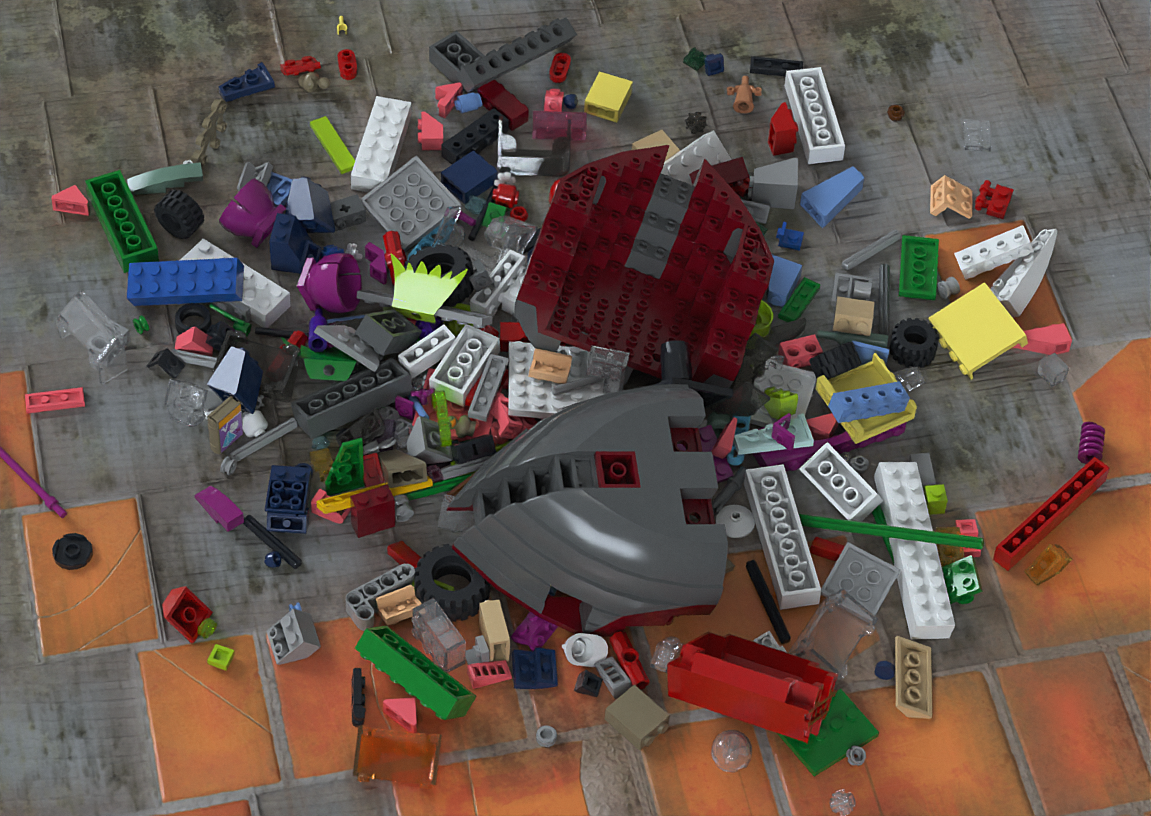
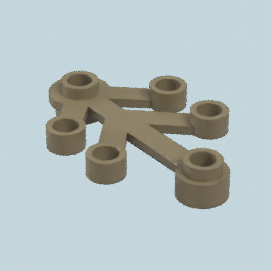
[191,99,227,165]

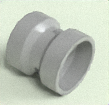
[394,494,414,522]

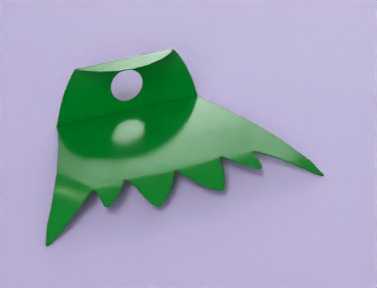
[281,337,357,381]

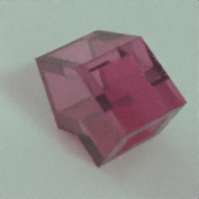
[426,465,444,483]

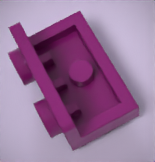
[511,612,558,652]

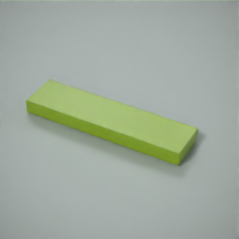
[310,116,355,174]

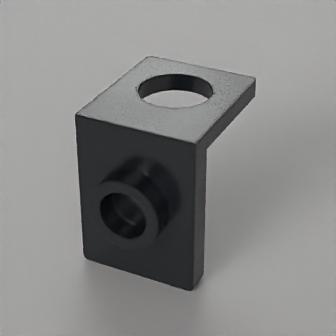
[146,348,185,379]

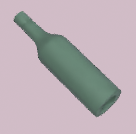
[817,330,888,349]

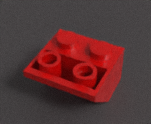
[768,102,798,156]

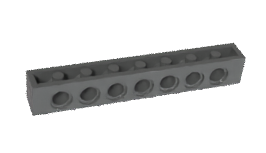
[456,17,577,93]

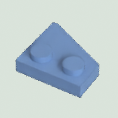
[267,172,292,207]

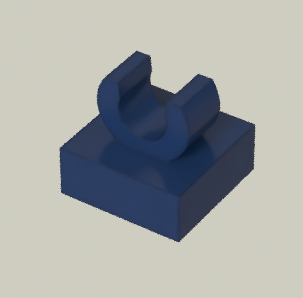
[705,53,724,76]

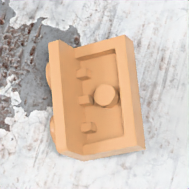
[528,349,572,384]
[375,585,425,626]

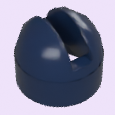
[563,94,578,109]
[264,551,281,568]

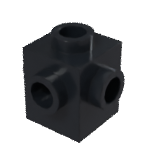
[206,321,239,354]

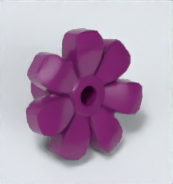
[410,389,435,405]

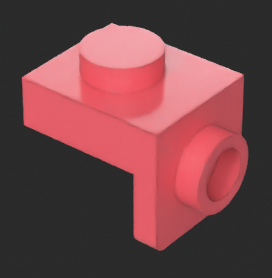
[544,89,564,115]

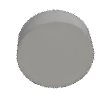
[536,726,557,747]

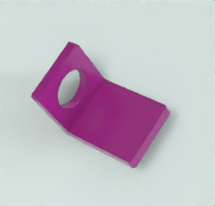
[395,396,416,421]
[771,413,795,451]

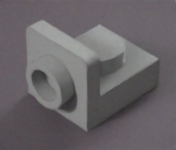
[464,635,490,665]

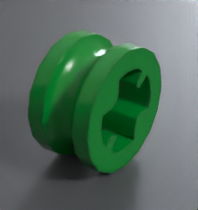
[132,315,149,335]

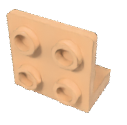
[930,175,972,219]

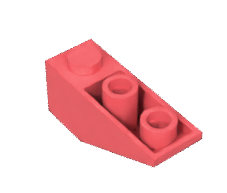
[1013,323,1072,355]

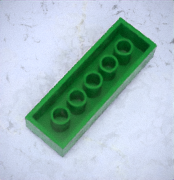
[85,170,159,273]
[355,626,477,720]

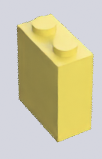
[584,71,633,123]

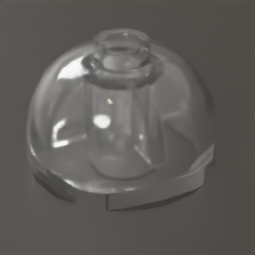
[711,730,752,772]

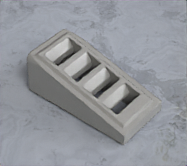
[594,656,632,699]

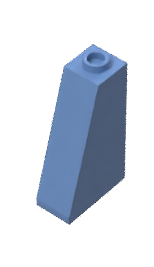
[800,166,864,228]

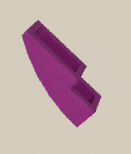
[194,486,244,532]

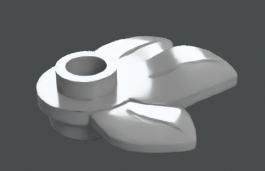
[363,437,396,455]

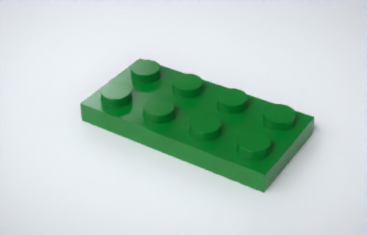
[898,235,939,300]

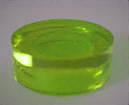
[198,618,217,639]

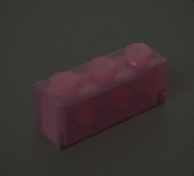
[532,111,587,140]

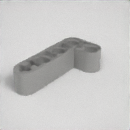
[345,564,415,631]

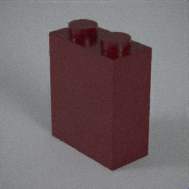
[350,484,395,538]

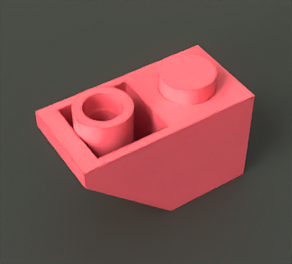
[418,112,443,150]

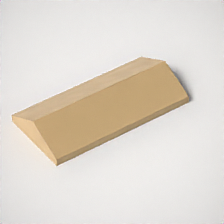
[895,636,932,719]

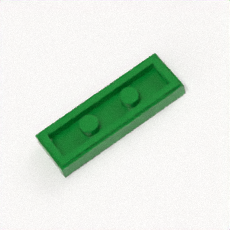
[778,277,821,325]

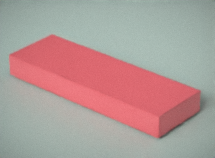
[25,387,85,414]

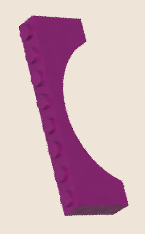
[752,422,907,472]

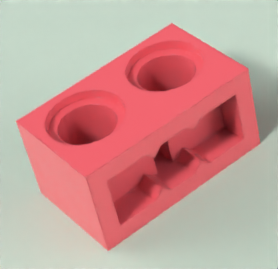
[778,334,823,369]

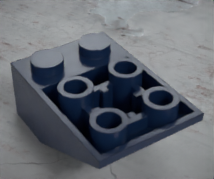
[265,465,311,514]

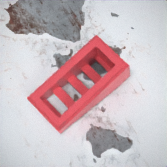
[711,417,737,459]
[467,660,512,689]

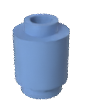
[454,92,482,113]

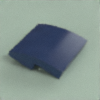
[512,648,558,689]

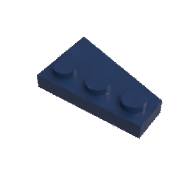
[218,62,275,102]

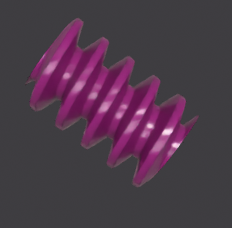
[1077,422,1105,464]

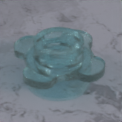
[465,196,486,214]

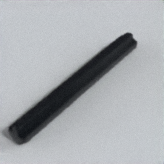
[746,560,791,644]

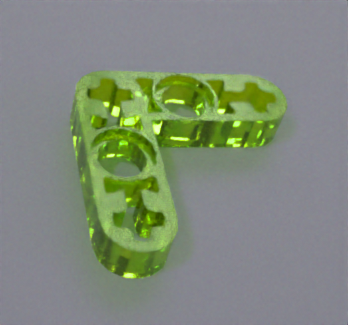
[431,390,452,447]

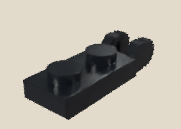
[351,668,366,727]

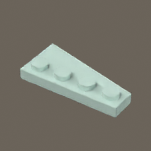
[733,413,814,455]

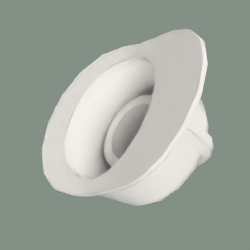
[562,633,608,667]

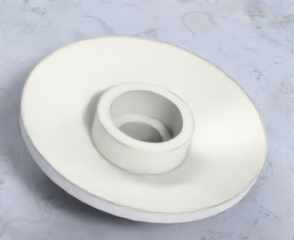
[716,505,755,538]

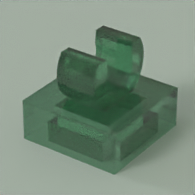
[683,47,706,71]

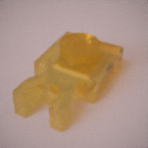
[309,448,333,482]

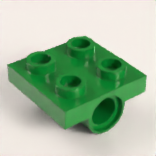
[942,555,983,604]

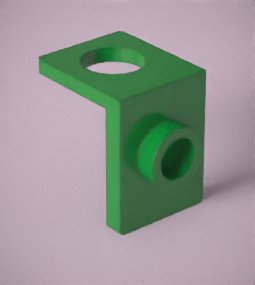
[482,202,511,231]

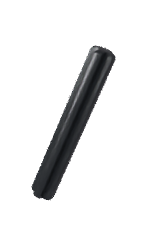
[243,515,302,569]

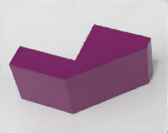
[365,242,387,285]

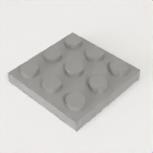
[821,542,900,622]

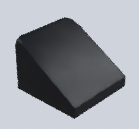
[574,670,603,697]

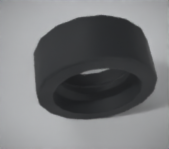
[175,303,212,334]

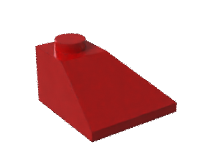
[162,586,213,644]

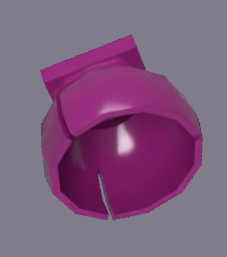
[219,178,286,248]
[297,253,362,313]

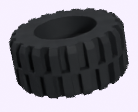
[403,244,474,307]
[414,544,491,622]

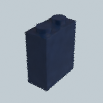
[441,151,498,205]

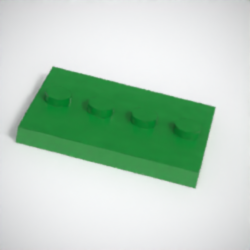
[777,689,879,777]

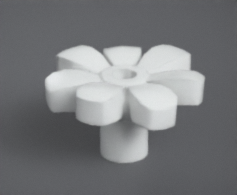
[494,172,516,186]
[345,243,362,261]

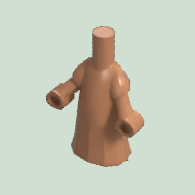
[727,76,762,113]

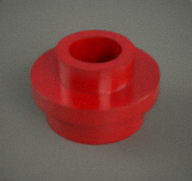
[510,206,528,223]

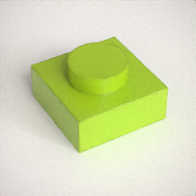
[207,644,235,671]

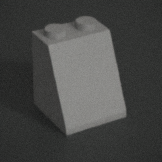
[748,158,798,209]

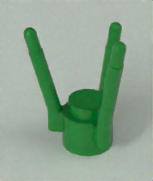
[210,304,252,340]

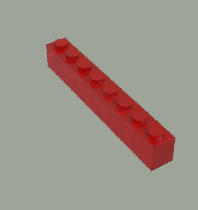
[993,457,1110,571]

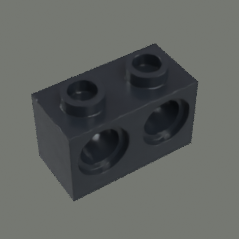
[450,434,497,464]

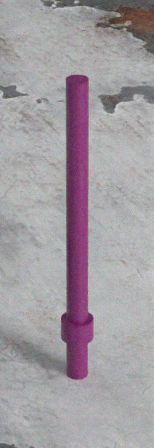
[0,446,67,518]

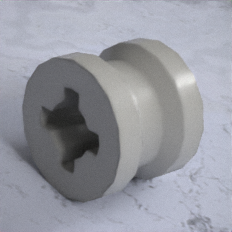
[937,277,960,299]

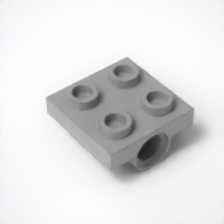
[831,273,872,306]

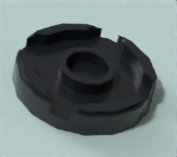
[52,533,93,570]

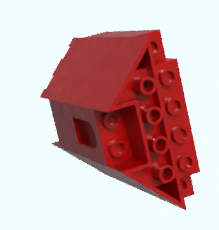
[667,631,838,743]

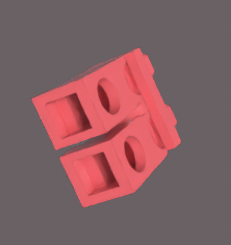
[490,393,537,439]

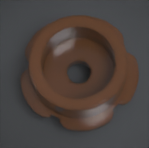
[887,105,905,121]

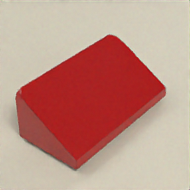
[810,537,845,562]
[387,541,421,569]

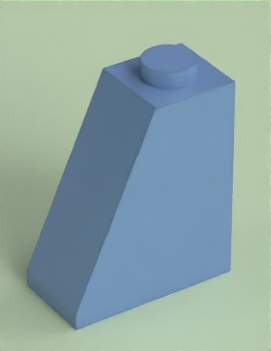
[767,255,802,307]

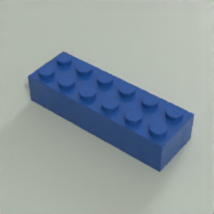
[127,258,244,306]

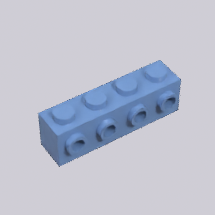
[828,381,910,423]

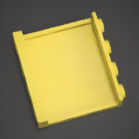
[928,282,1028,380]
[815,353,917,444]

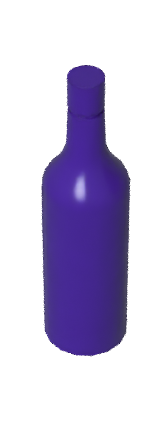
[308,308,328,352]

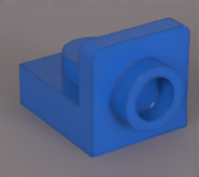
[776,222,804,251]

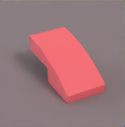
[955,519,981,558]

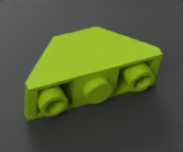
[758,386,798,420]

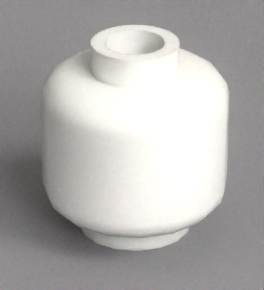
[242,410,268,437]

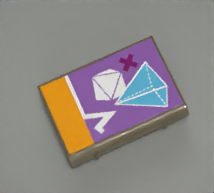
[207,396,243,454]

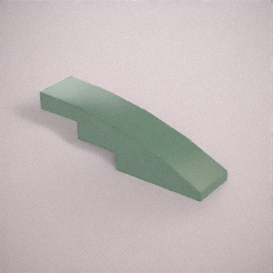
[127,162,203,195]

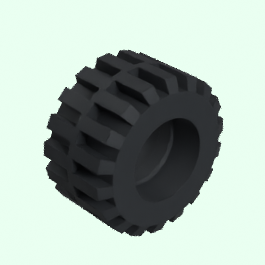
[154,189,205,239]
[889,318,939,369]
[809,342,862,380]

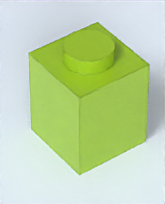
[924,484,948,515]

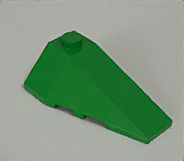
[325,438,364,496]

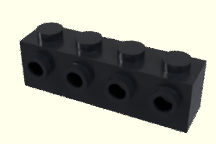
[441,108,509,164]

